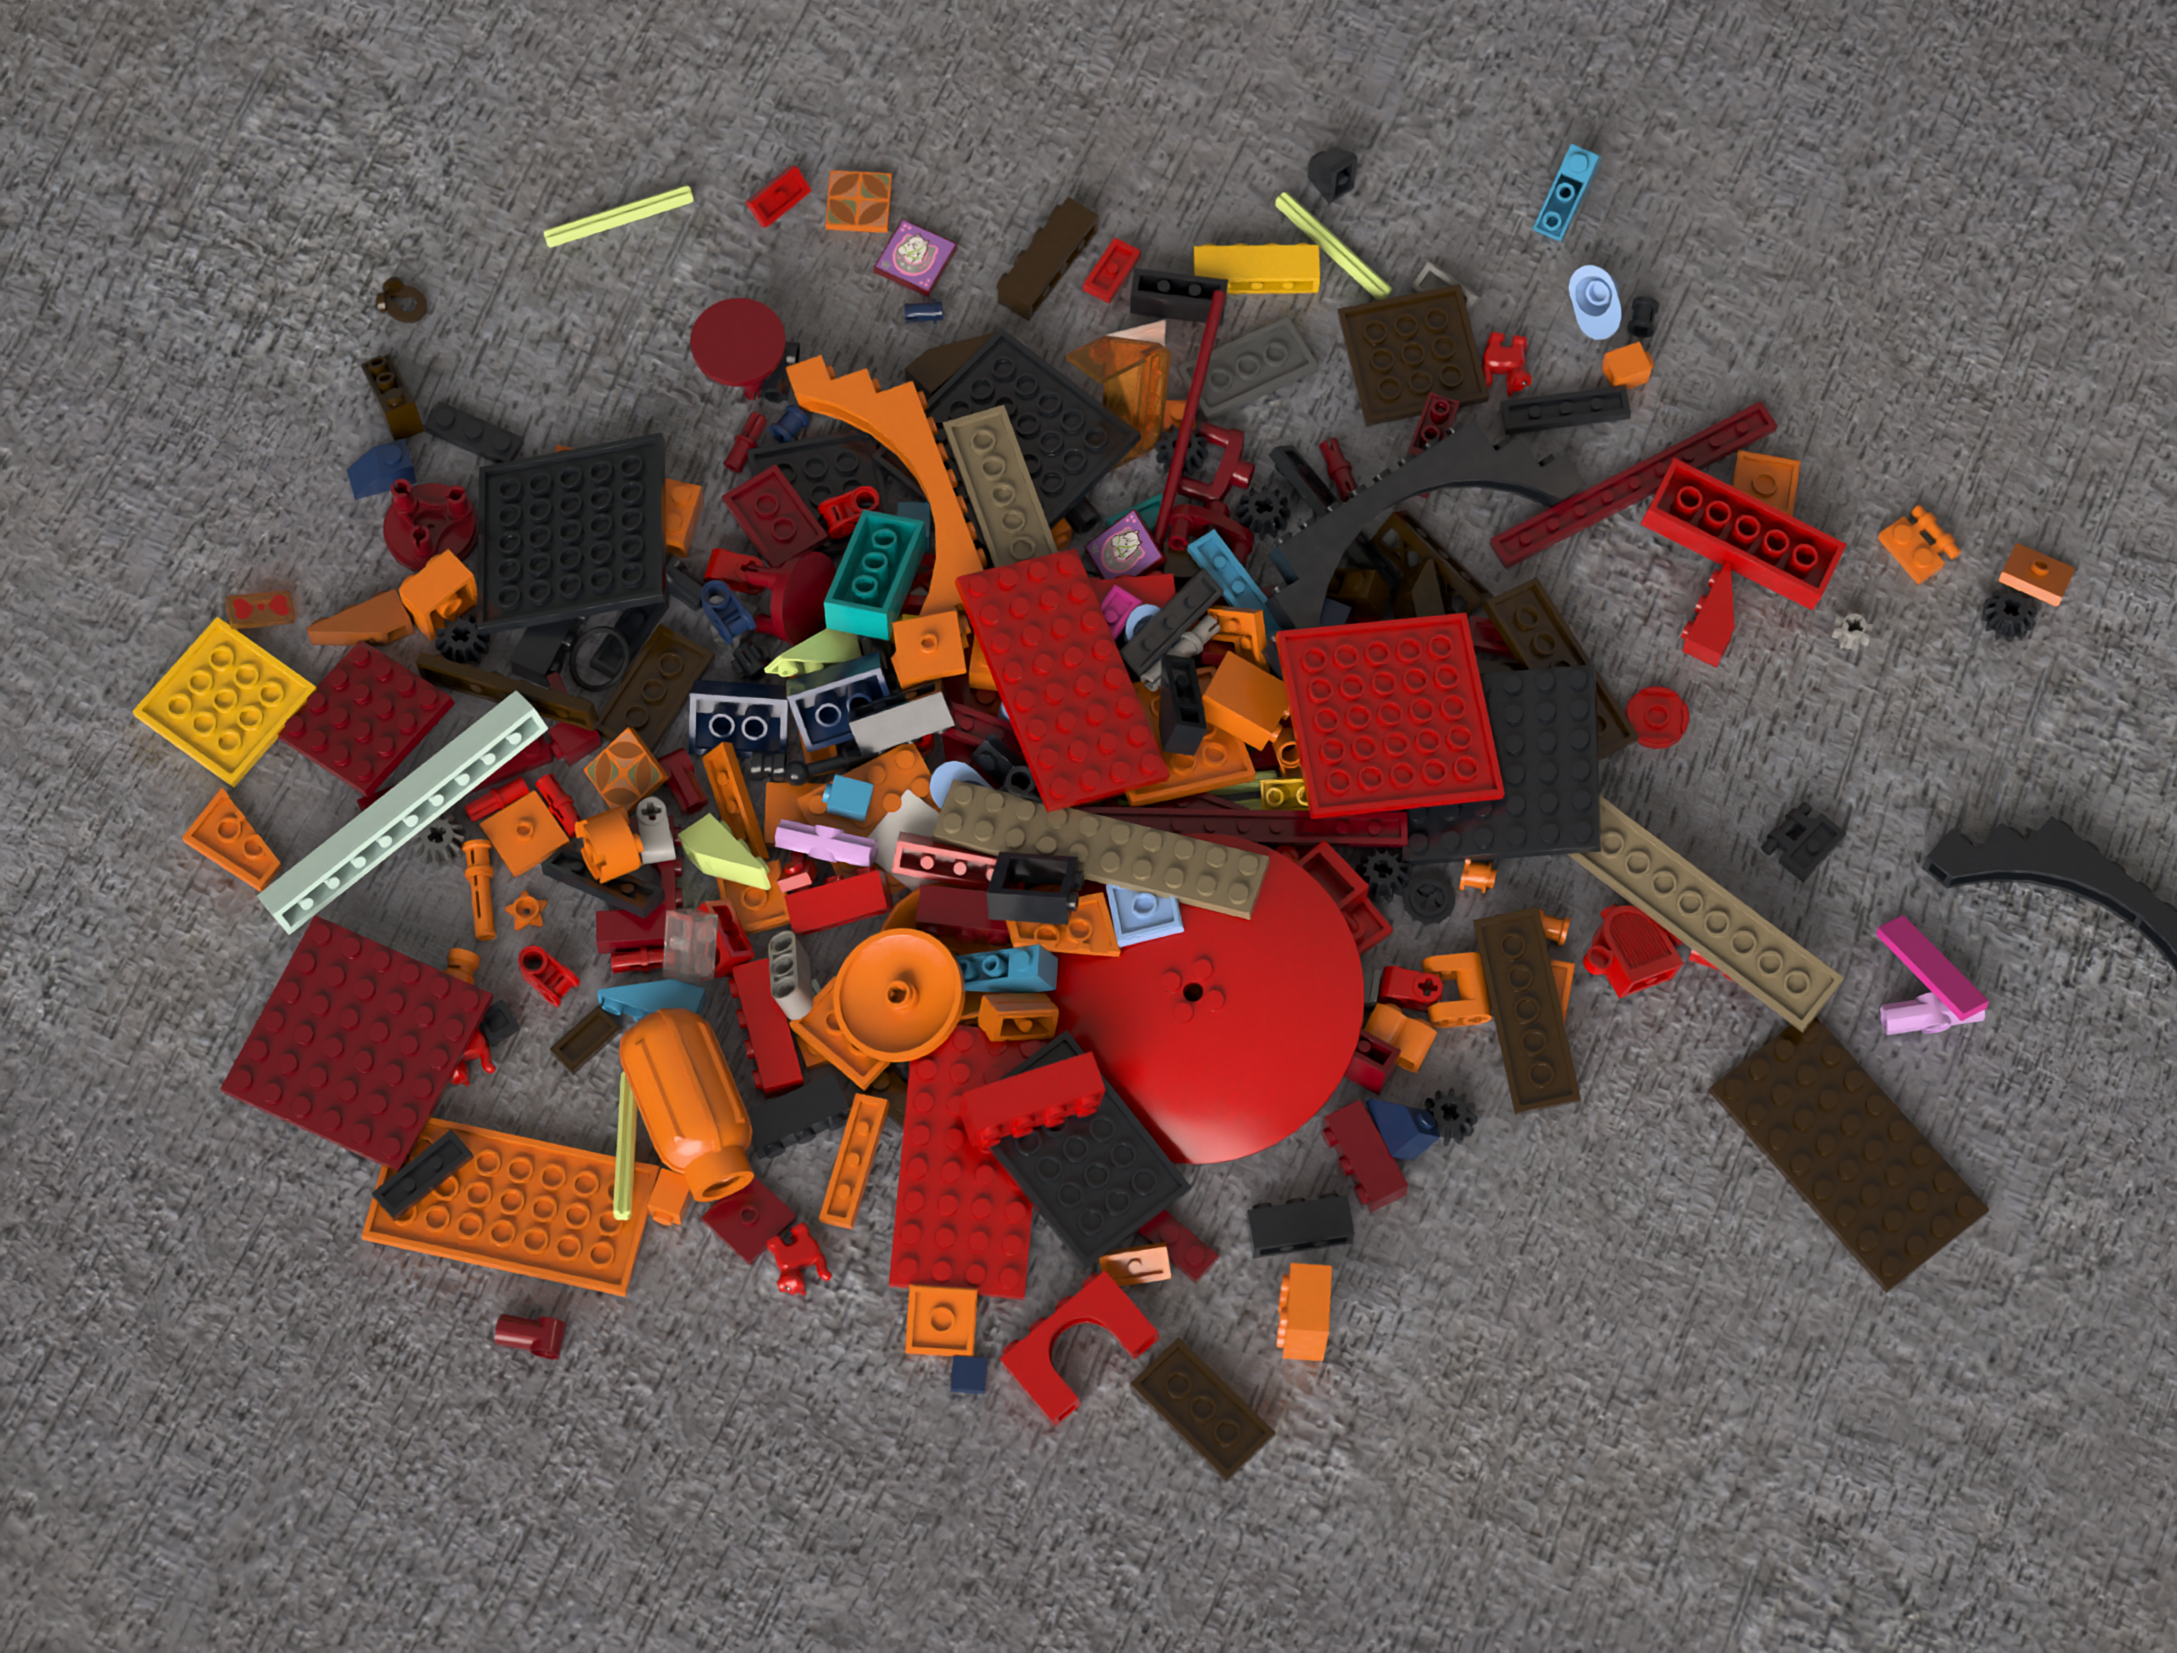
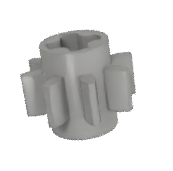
[1831,610,1873,652]

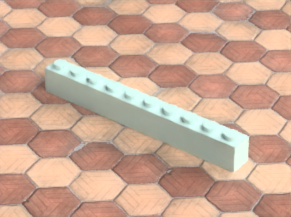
[257,690,548,935]

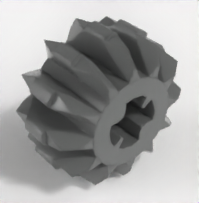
[410,813,467,869]

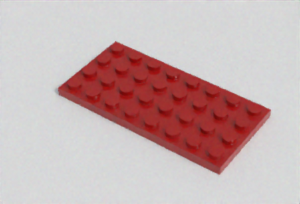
[955,548,1170,813]
[888,1025,1047,1300]

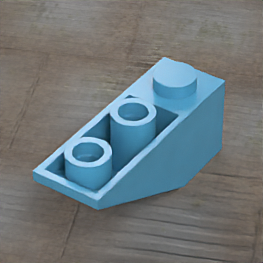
[1532,144,1603,242]
[955,945,1058,993]
[597,979,707,1021]

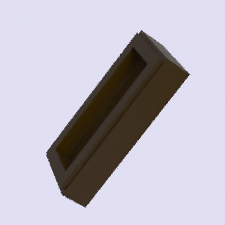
[550,1005,622,1075]

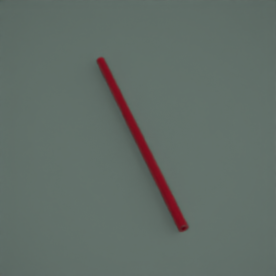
[1153,290,1226,572]

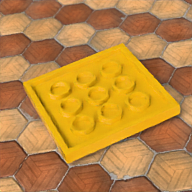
[132,617,317,788]

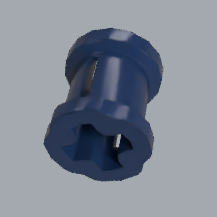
[768,404,810,444]

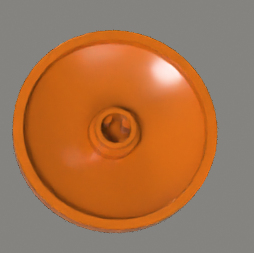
[833,928,965,1062]

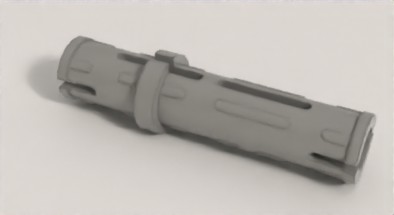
[1140,615,1220,692]

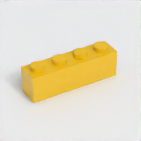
[1193,243,1320,294]

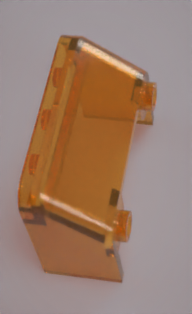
[1066,335,1171,473]

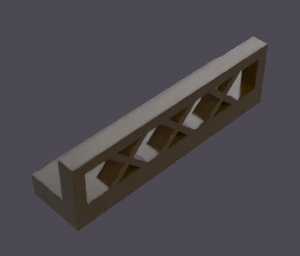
[1371,510,1494,618]

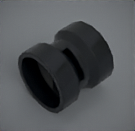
[751,749,787,782]

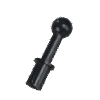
[784,747,878,786]

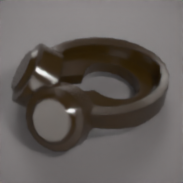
[376,276,427,323]

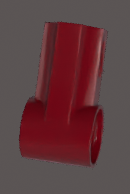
[656,747,709,815]
[494,1313,567,1359]

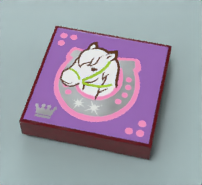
[873,219,958,297]
[1084,509,1168,580]

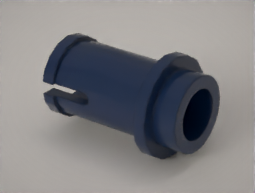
[904,299,943,324]

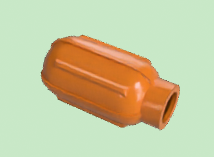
[619,1008,754,1202]

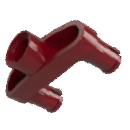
[1177,421,1256,505]
[1168,501,1255,569]

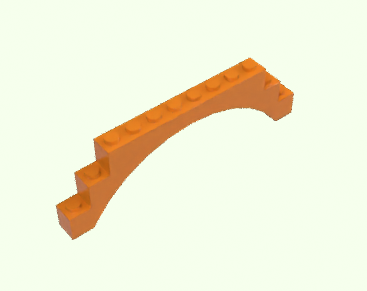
[785,355,988,691]

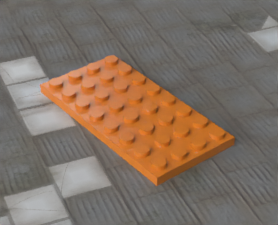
[361,1117,660,1297]

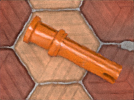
[462,839,496,941]

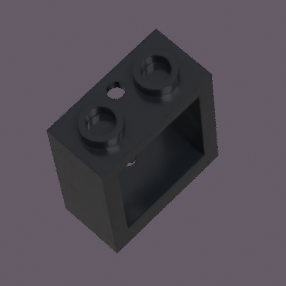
[987,852,1084,925]

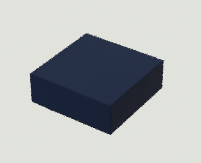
[951,1356,987,1394]

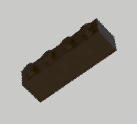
[996,197,1099,321]

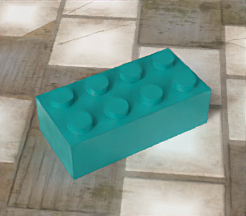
[824,509,927,640]

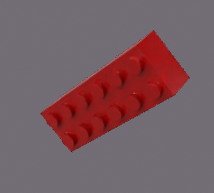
[1640,458,1847,610]

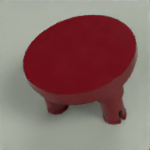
[690,298,786,401]
[383,479,478,572]
[745,551,836,646]

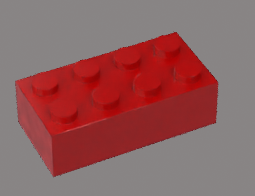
[959,1051,1105,1148]

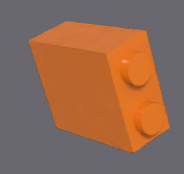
[1201,650,1290,751]

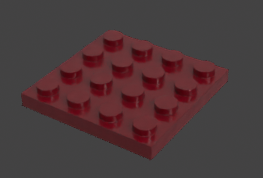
[278,641,455,798]

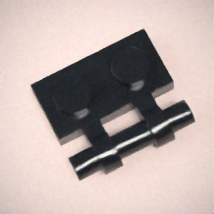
[1761,802,1847,883]

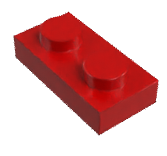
[745,165,812,228]
[1083,237,1141,304]

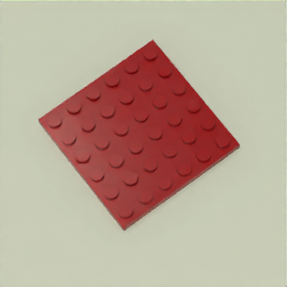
[1275,613,1505,819]

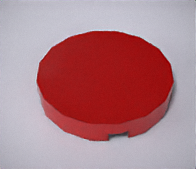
[1625,686,1690,749]

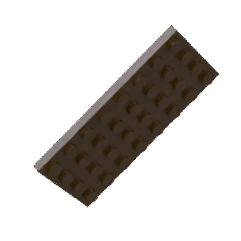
[1709,1016,1989,1294]

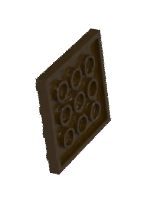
[1337,284,1489,427]

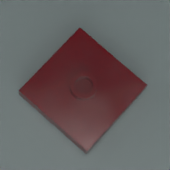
[701,1176,797,1266]

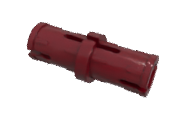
[1319,438,1358,502]

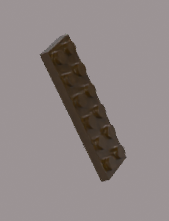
[1482,577,1639,761]
[1473,907,1581,1115]

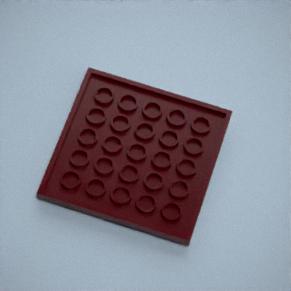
[220,915,494,1172]

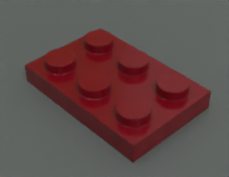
[722,464,828,568]

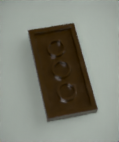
[596,624,715,754]
[1130,1337,1276,1483]

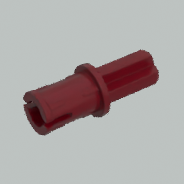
[723,412,767,473]

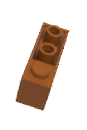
[306,588,414,646]

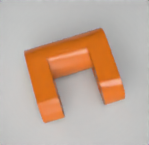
[1421,952,1492,1028]

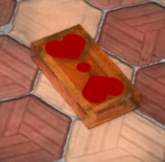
[224,590,296,629]

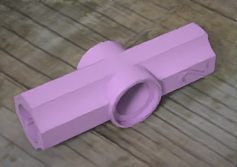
[775,819,878,868]
[1880,992,1985,1035]

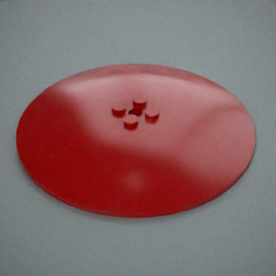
[1036,833,1365,1165]

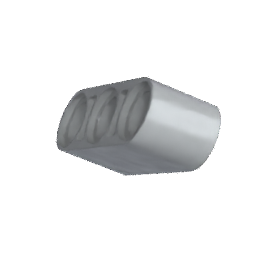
[768,930,813,1020]

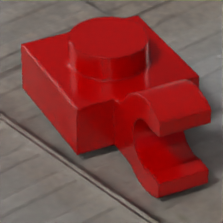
[777,850,818,893]

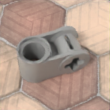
[637,797,676,865]

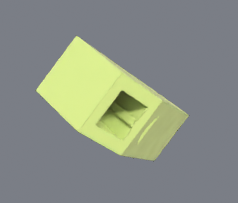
[764,628,862,677]
[678,813,771,890]

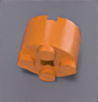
[575,806,644,884]

